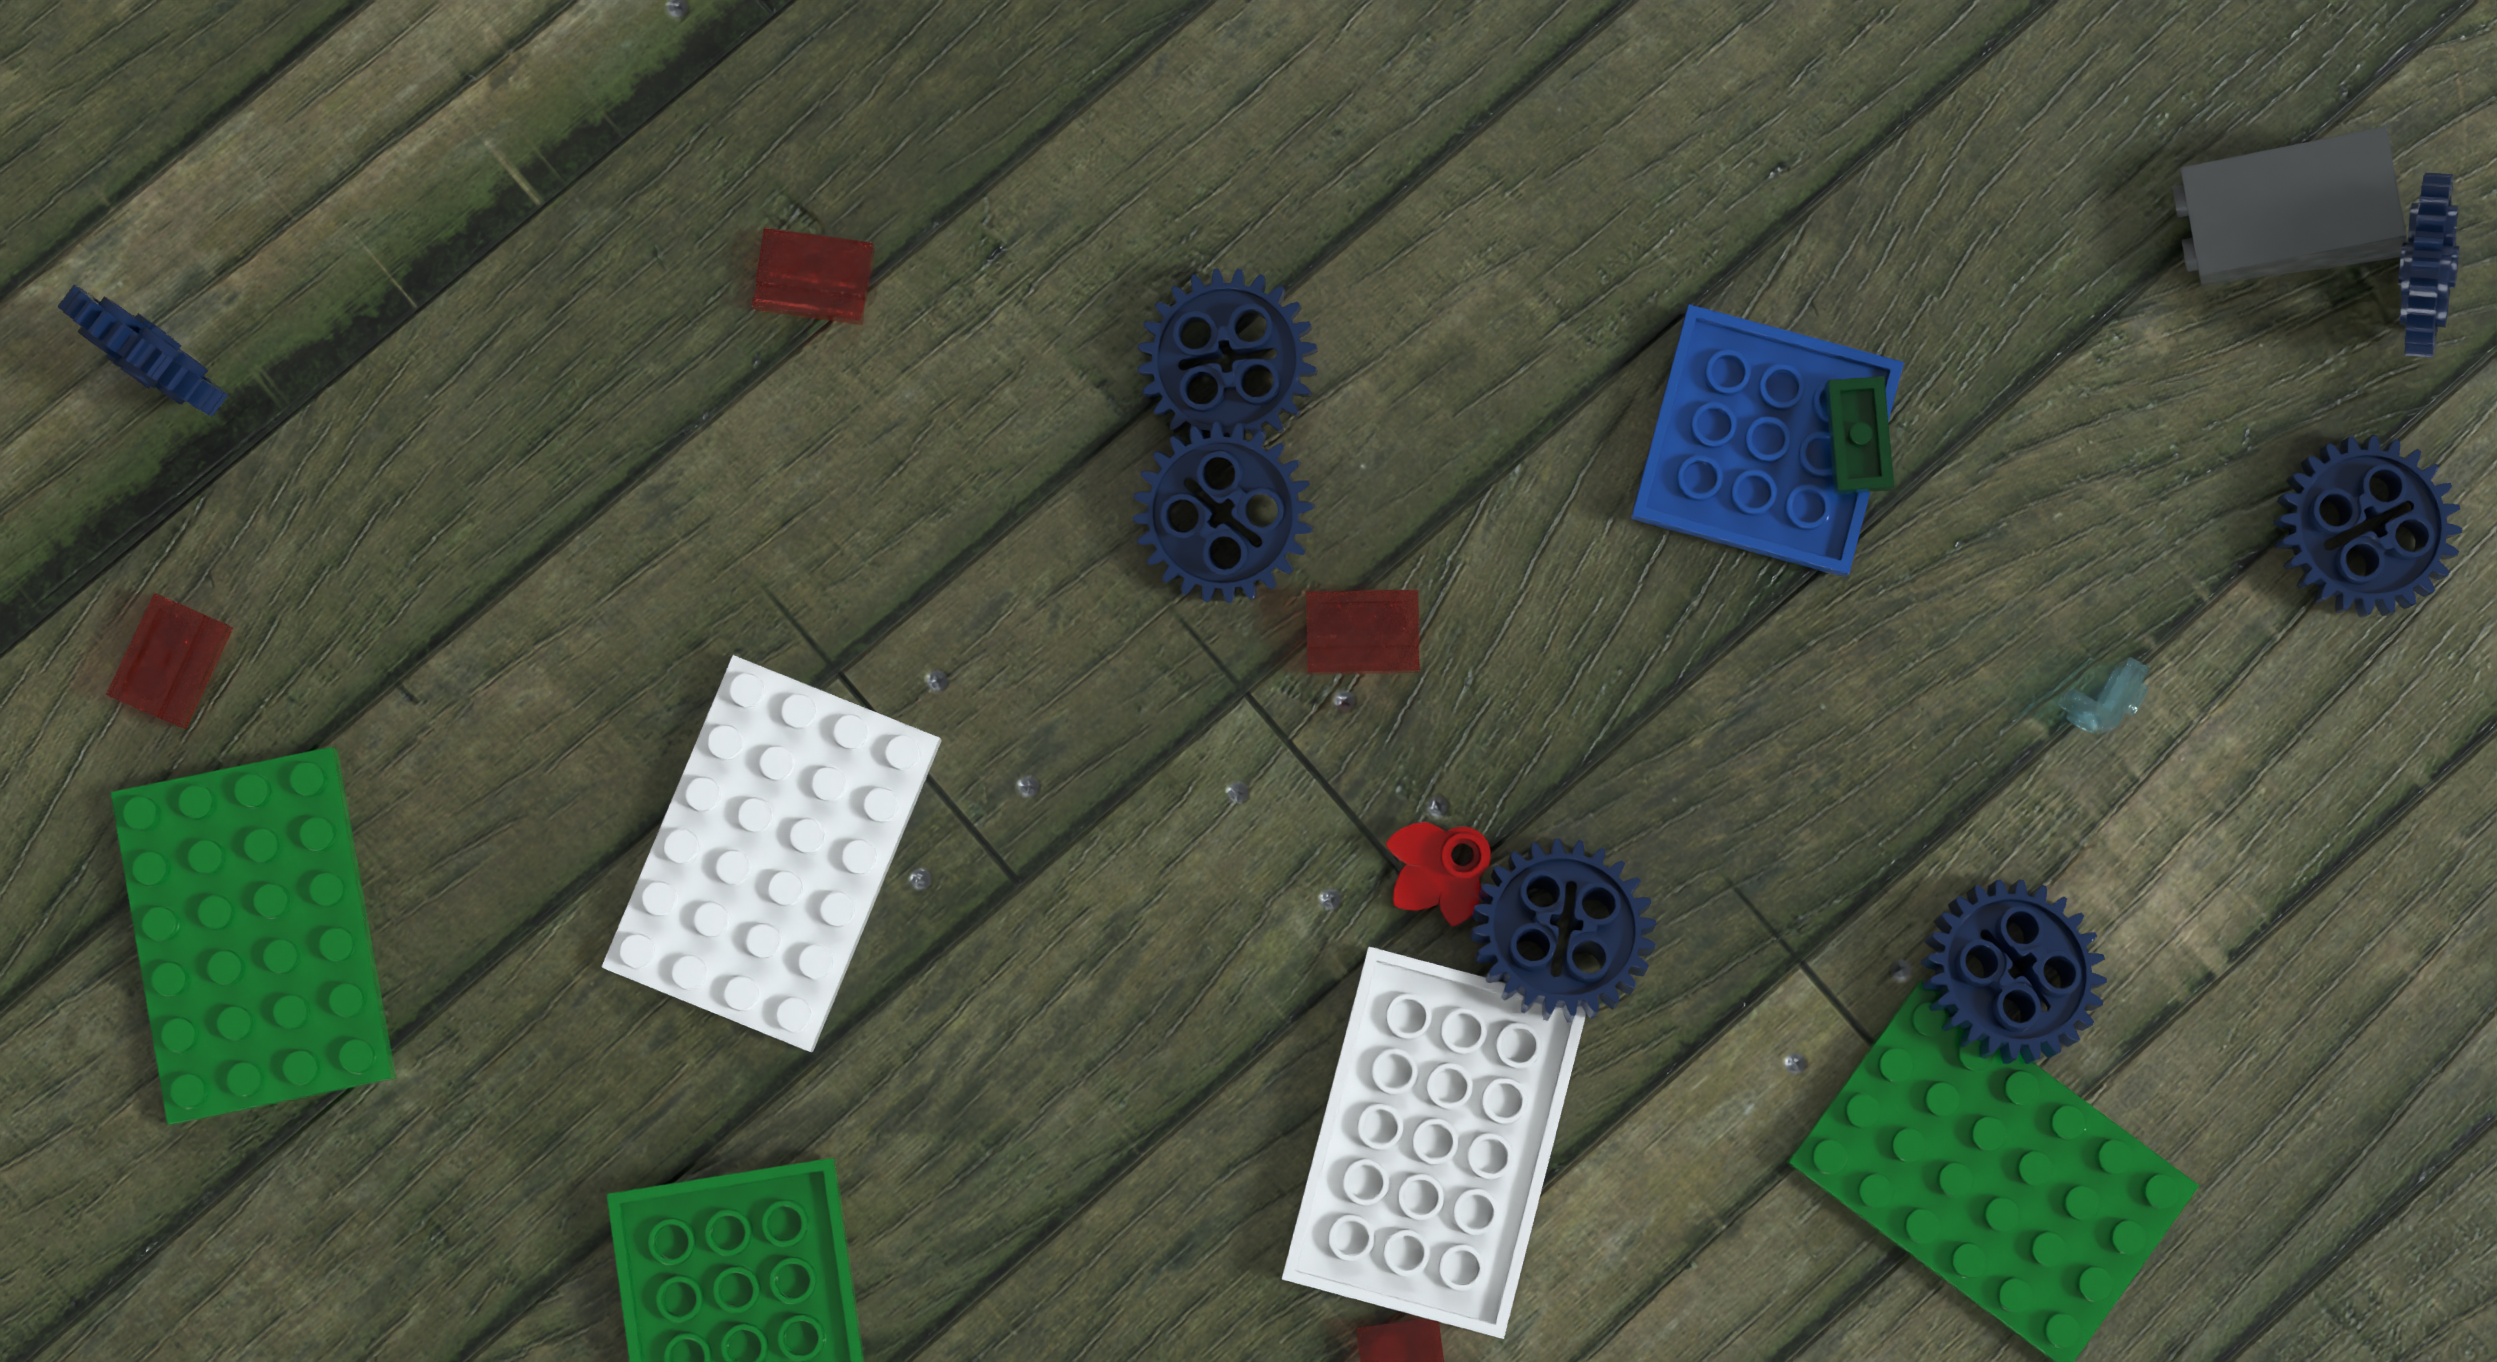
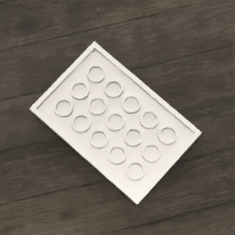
[602,655,942,1052]
[1281,947,1586,1339]

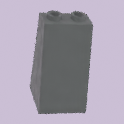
[2172,126,2407,285]

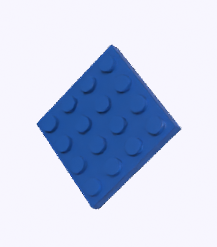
[1630,304,1904,577]

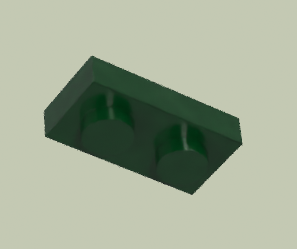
[1825,376,1894,494]

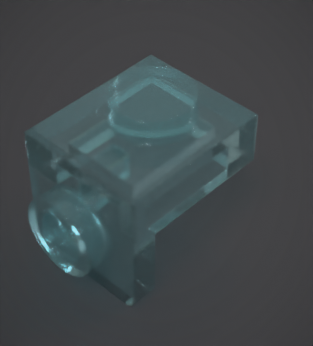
[2057,657,2150,734]

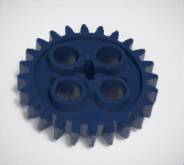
[2398,173,2460,357]
[1137,269,1318,441]
[58,284,228,417]
[1132,421,1315,603]
[2274,435,2462,618]
[1471,839,1656,1023]
[1920,879,2107,1064]

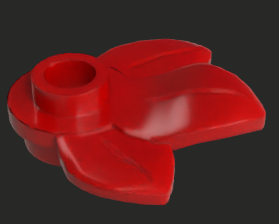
[1386,822,1491,927]

